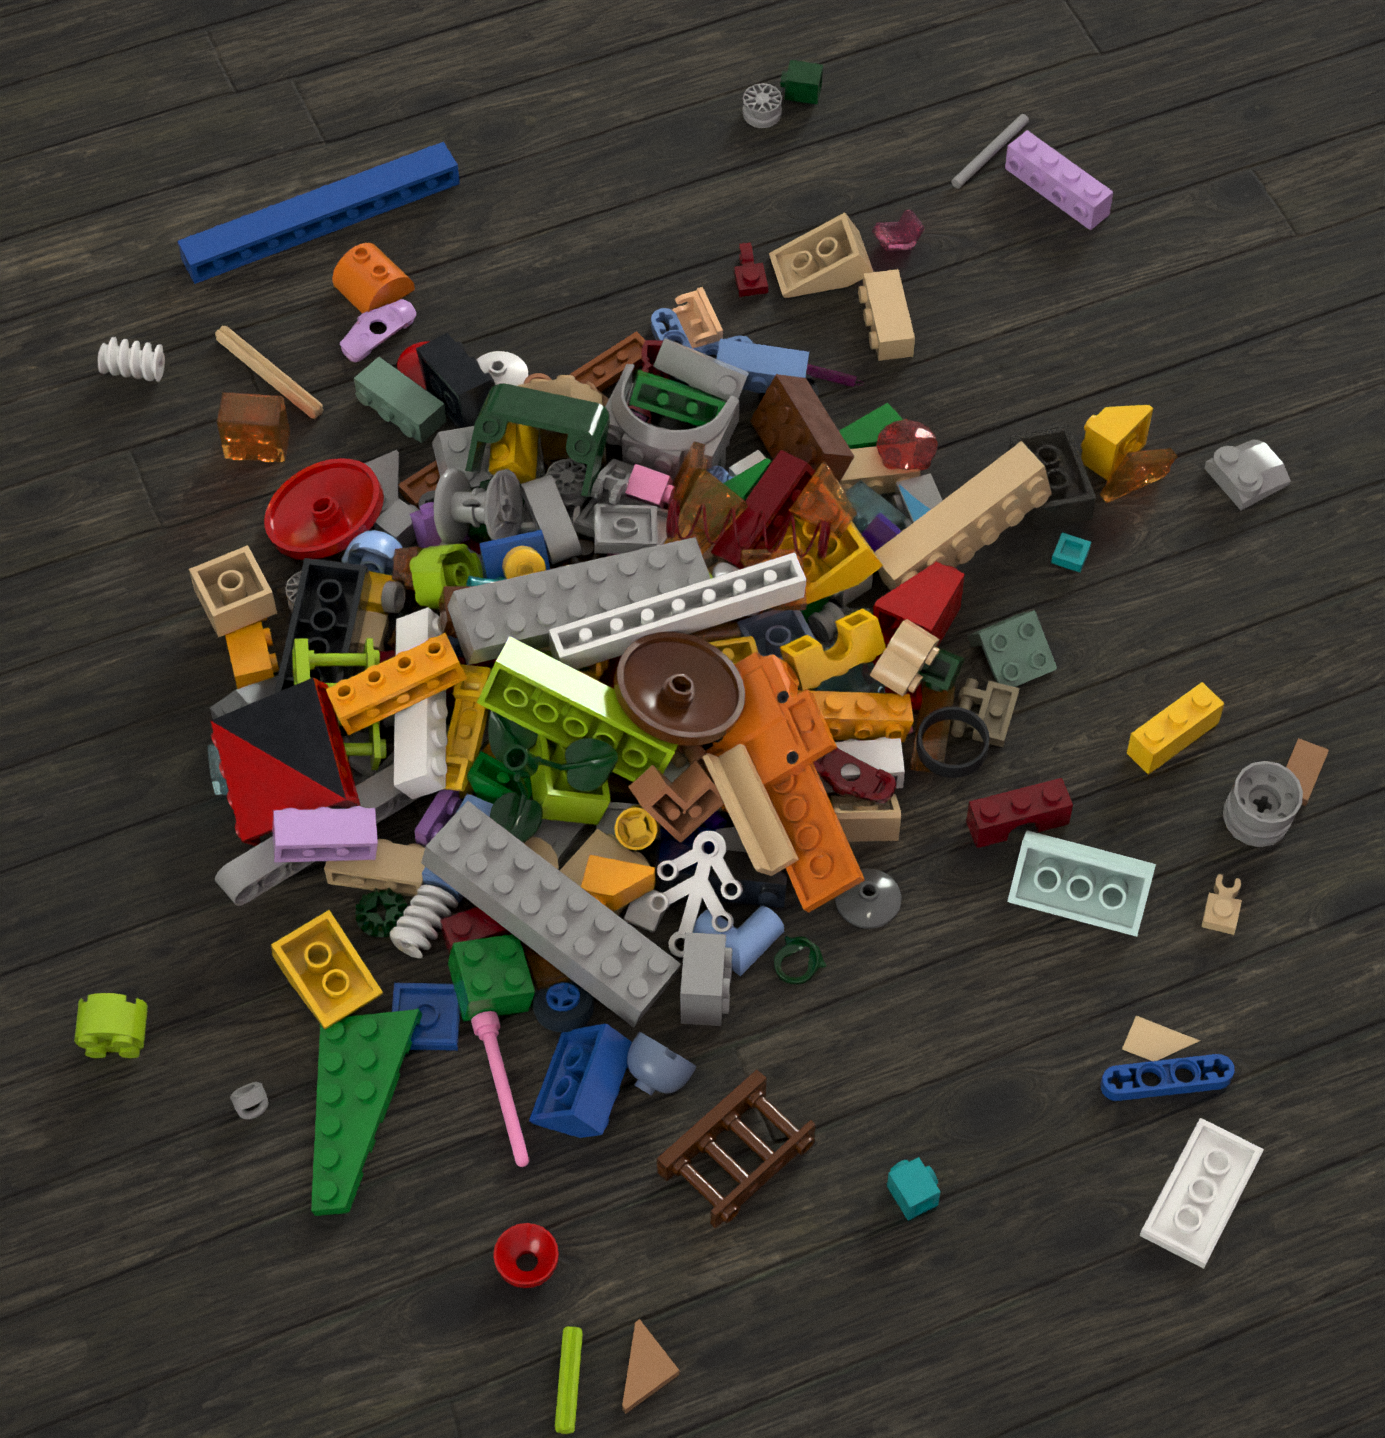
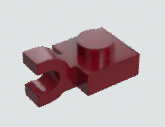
[734,242,768,297]

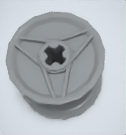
[433,467,523,545]

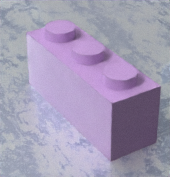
[272,806,378,862]

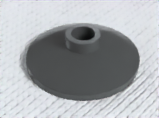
[835,868,901,929]

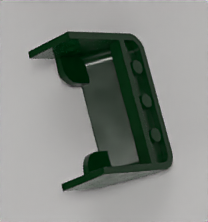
[465,383,610,498]

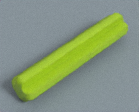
[555,1326,583,1434]

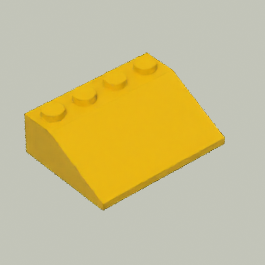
[763,478,883,609]

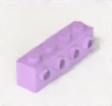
[1005,130,1113,230]

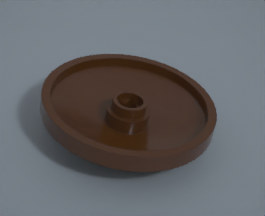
[614,632,745,746]

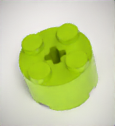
[409,544,483,609]
[74,993,148,1058]

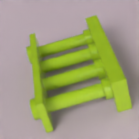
[292,638,386,770]

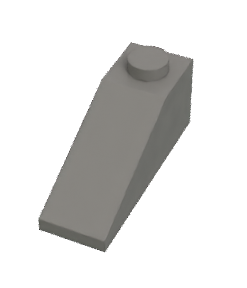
[653,338,749,401]

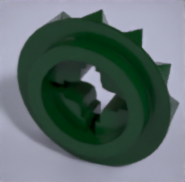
[355,887,408,938]

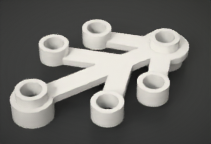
[648,831,743,958]

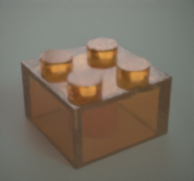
[217,392,290,462]

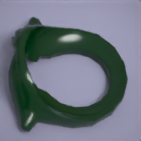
[774,936,827,984]

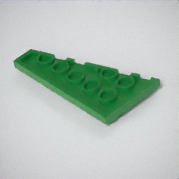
[311,1009,422,1216]

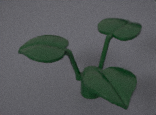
[488,710,618,843]

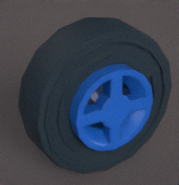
[533,977,594,1032]

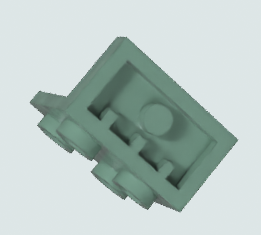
[967,610,1057,687]

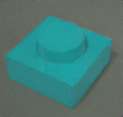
[1051,533,1091,573]

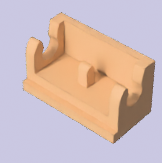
[672,287,723,349]

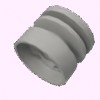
[1223,761,1303,847]

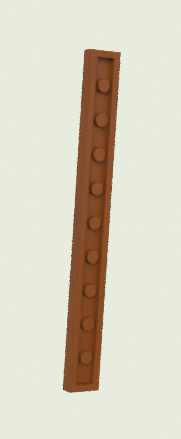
[398,331,646,509]

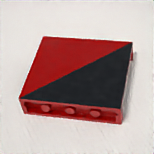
[211,678,360,846]

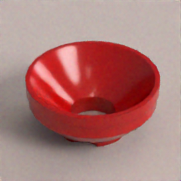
[493,1223,559,1288]

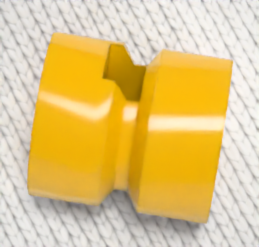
[614,804,661,850]

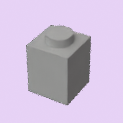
[374,499,419,550]

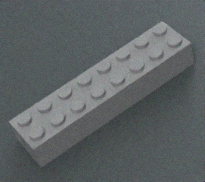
[447,537,711,665]
[421,801,681,1028]

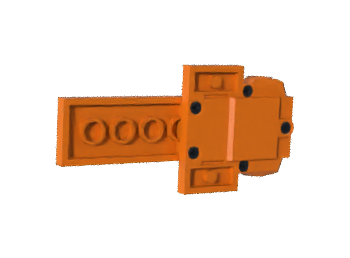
[705,652,865,912]

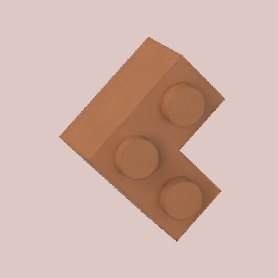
[629,761,724,843]

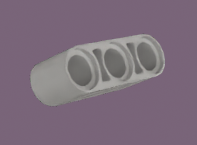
[520,474,582,565]

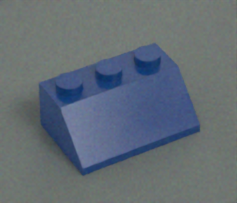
[529,1024,632,1138]

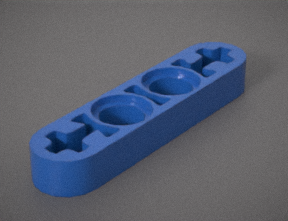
[1101,1054,1235,1101]

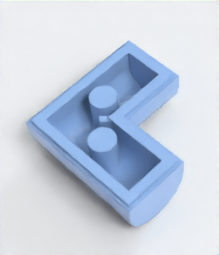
[693,906,784,976]

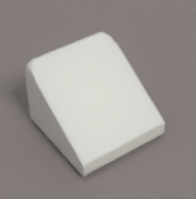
[624,889,666,933]

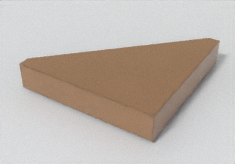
[622,1319,680,1414]

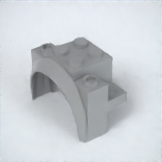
[605,364,739,493]

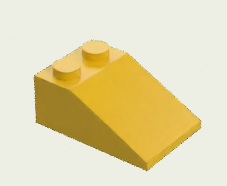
[271,910,383,1029]

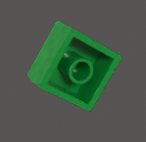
[448,934,535,1022]

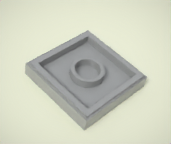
[594,504,658,554]

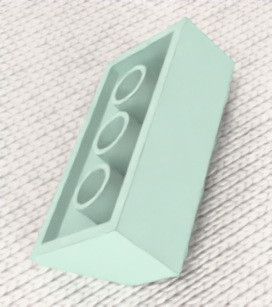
[1007,830,1156,937]

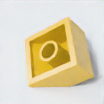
[1080,405,1153,481]

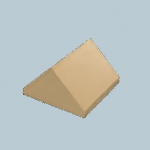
[831,794,901,842]

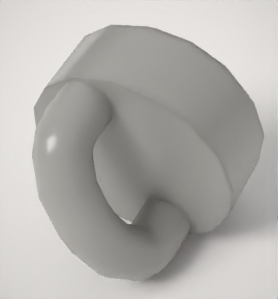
[230,1082,269,1120]

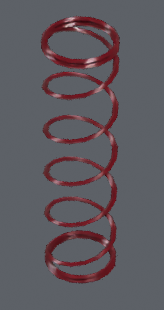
[666,498,830,561]

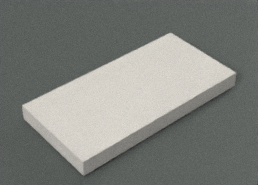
[1140,1118,1264,1269]

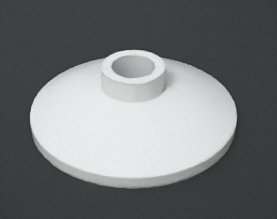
[477,351,528,386]

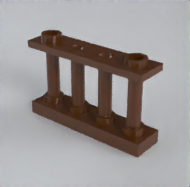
[657,1069,816,1229]

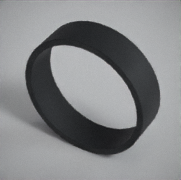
[917,707,989,778]

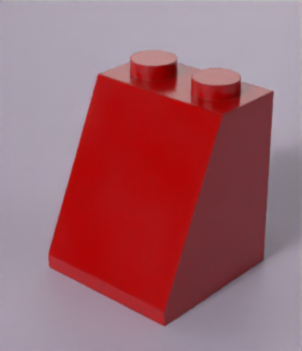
[873,562,965,647]

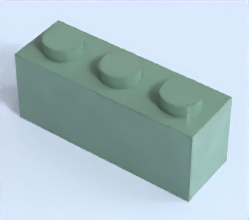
[354,357,446,444]

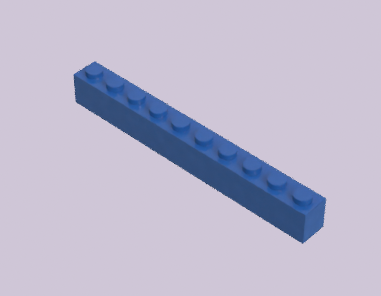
[177,142,460,284]

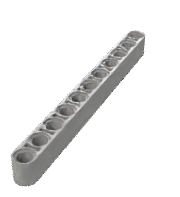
[215,710,491,906]

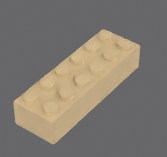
[874,441,1052,591]

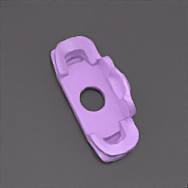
[340,299,416,362]

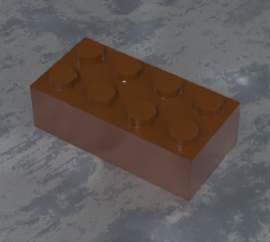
[750,374,855,494]

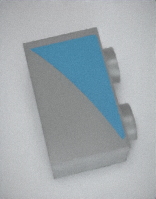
[891,473,943,530]

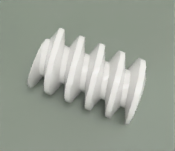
[98,337,165,383]
[390,884,458,959]

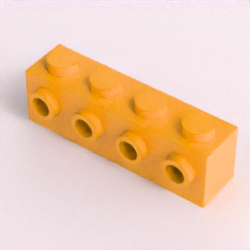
[326,633,467,736]
[798,690,914,742]

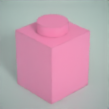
[625,464,675,509]

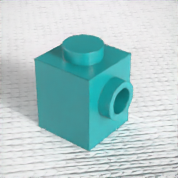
[887,1157,941,1221]

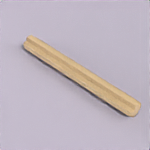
[215,326,324,419]

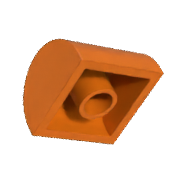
[332,243,415,314]

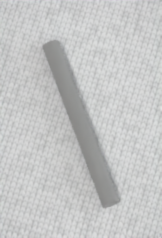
[951,114,1029,189]

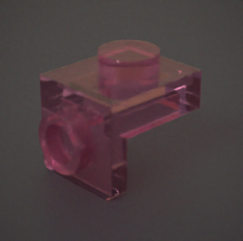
[872,210,924,251]

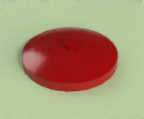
[264,458,384,560]

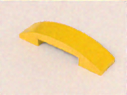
[445,664,492,792]

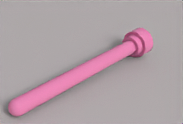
[471,1011,529,1167]

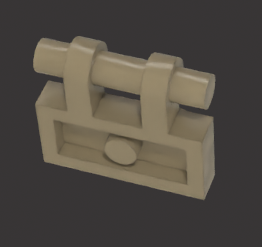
[951,678,1020,747]

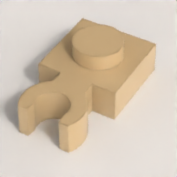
[1201,874,1242,935]

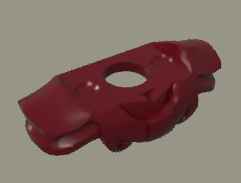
[813,747,896,804]

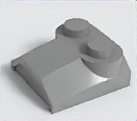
[1204,439,1291,510]

